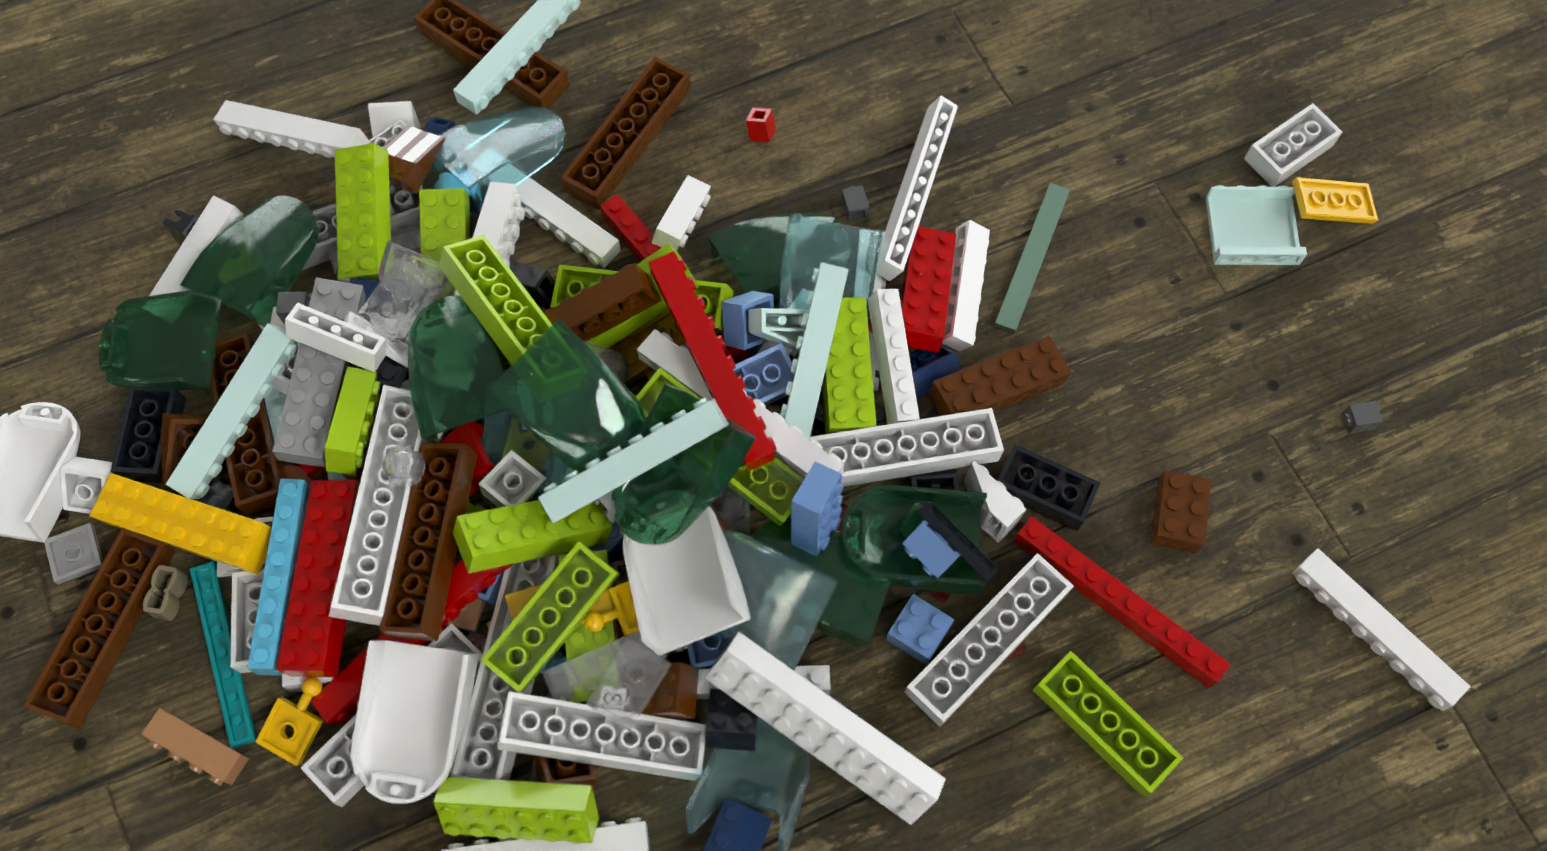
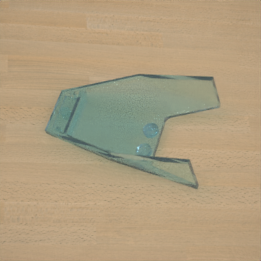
[685,717,810,851]

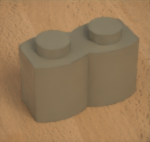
[143,565,187,621]

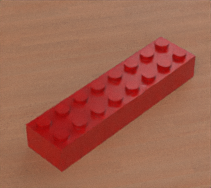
[276,480,360,678]

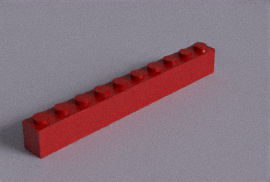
[600,194,750,363]
[648,251,777,472]
[1014,516,1230,688]
[310,559,513,726]

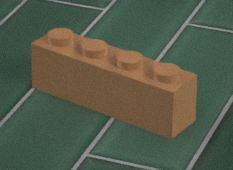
[141,708,249,786]

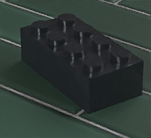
[110,386,186,483]
[998,444,1101,531]

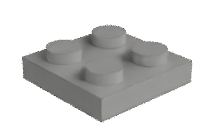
[44,523,104,585]

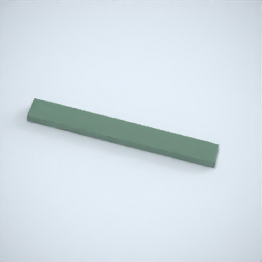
[994,183,1070,333]

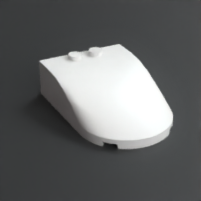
[0,402,80,543]
[623,490,751,656]
[351,640,479,804]

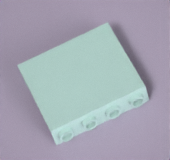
[1205,185,1307,265]

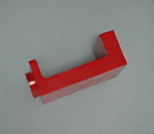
[439,420,497,495]

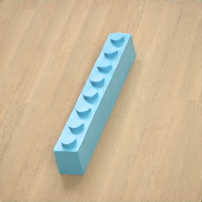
[248,479,310,676]

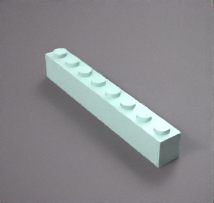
[453,0,581,115]
[780,262,849,439]
[166,323,298,499]
[538,397,729,523]

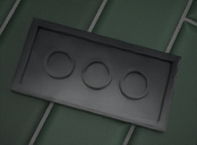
[918,503,999,581]

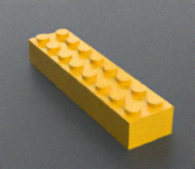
[89,473,272,575]

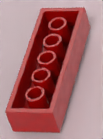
[900,226,956,353]

